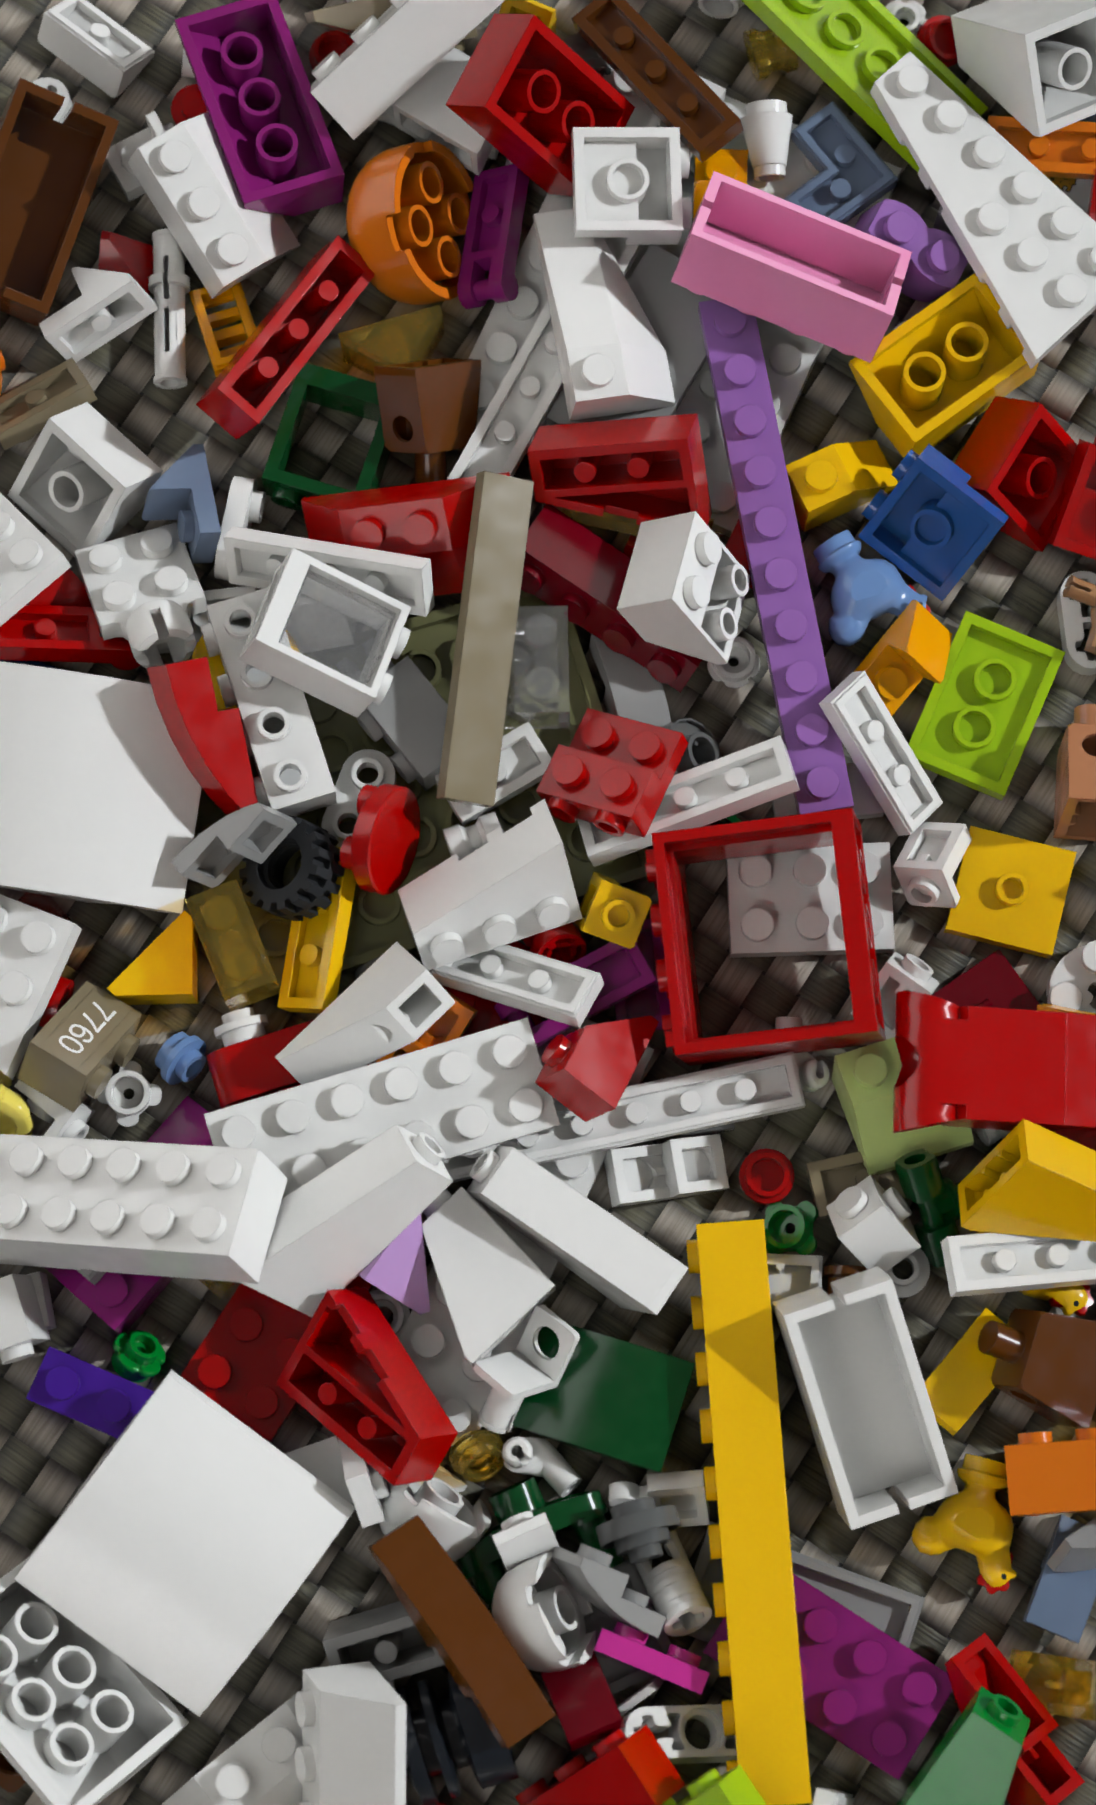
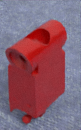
[893,991,1096,1133]

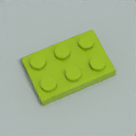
[909,611,1066,801]

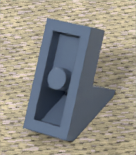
[142,444,221,564]

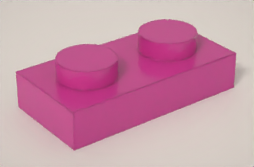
[594,1622,710,1695]

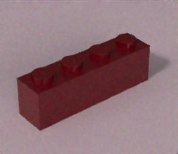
[521,504,702,693]

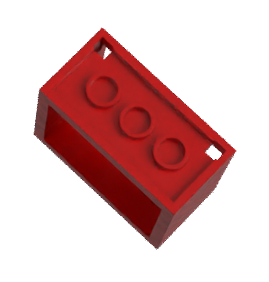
[645,808,886,1066]

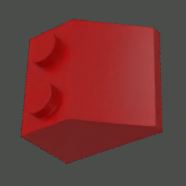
[954,396,1077,552]

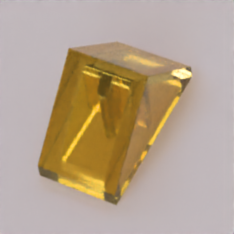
[338,304,444,378]
[1010,1649,1096,1721]

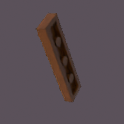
[571,0,744,163]

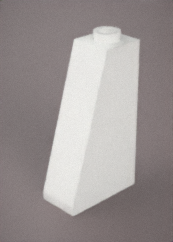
[240,1124,453,1317]
[466,1146,689,1315]

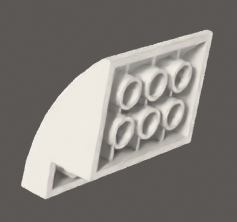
[0,661,216,914]
[14,1369,355,1717]

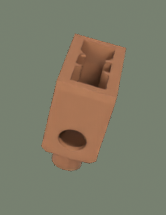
[1053,704,1096,841]

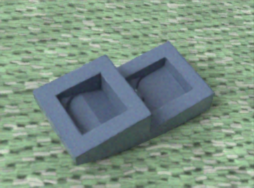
[1022,1515,1096,1644]

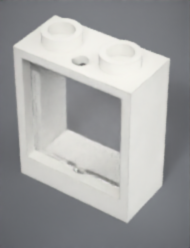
[239,548,411,718]

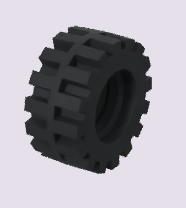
[239,815,345,921]

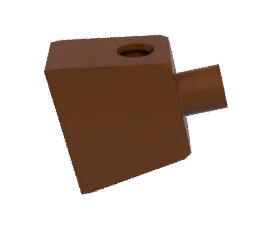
[374,357,481,483]
[978,1308,1096,1429]

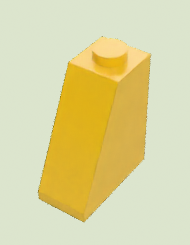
[957,1118,1096,1242]

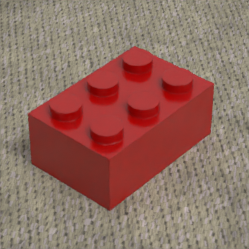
[445,13,636,196]

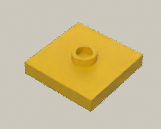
[944,826,1077,959]

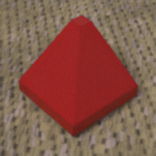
[98,231,154,296]

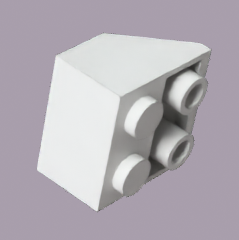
[617,511,750,665]

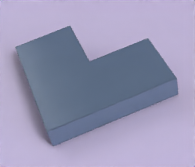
[784,101,898,224]

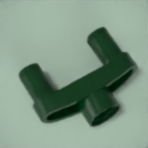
[456,1477,625,1614]

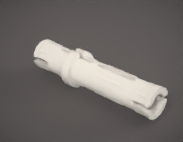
[148,228,190,389]

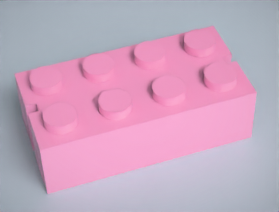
[671,171,912,363]

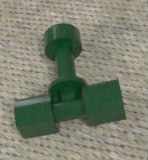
[894,1149,961,1268]

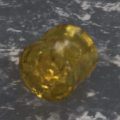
[743,28,798,82]

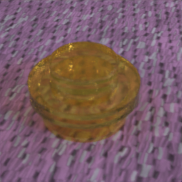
[449,1430,504,1482]

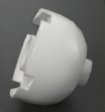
[379,1465,492,1561]
[491,1551,596,1673]

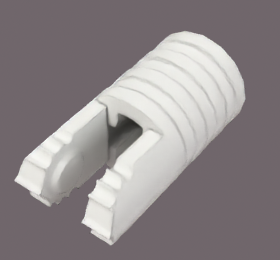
[635,1530,712,1637]

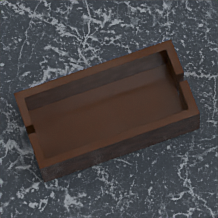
[0,78,119,326]

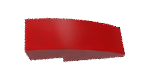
[147,657,258,815]
[945,1633,1085,1805]

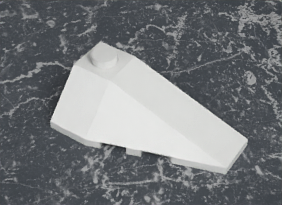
[533,209,675,421]

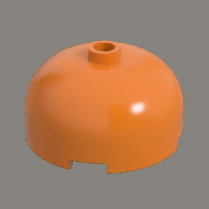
[346,140,473,305]

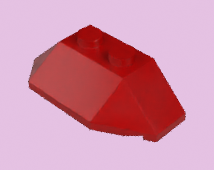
[301,472,510,596]

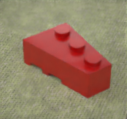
[527,413,712,525]
[276,1287,458,1486]

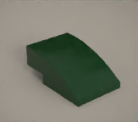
[513,1324,695,1474]

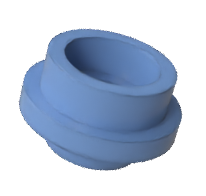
[155,1032,206,1085]

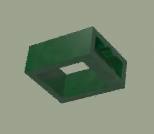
[262,363,391,510]

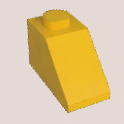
[786,440,898,532]

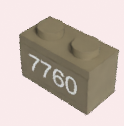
[17,981,142,1113]

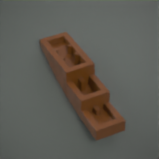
[368,1515,556,1749]

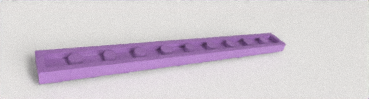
[698,300,854,814]

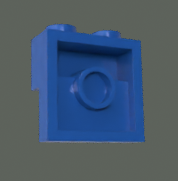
[858,444,1009,601]

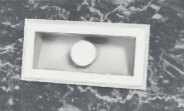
[37,0,155,98]

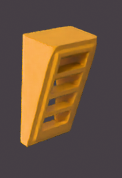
[189,282,256,378]

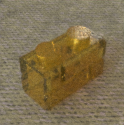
[185,879,280,1012]

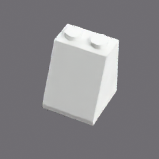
[951,0,1096,137]

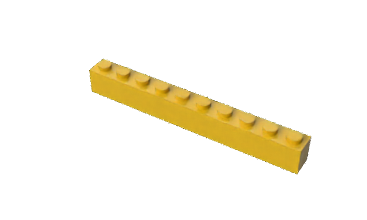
[686,1219,812,1805]

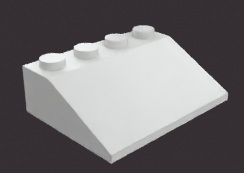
[0,1558,189,1805]

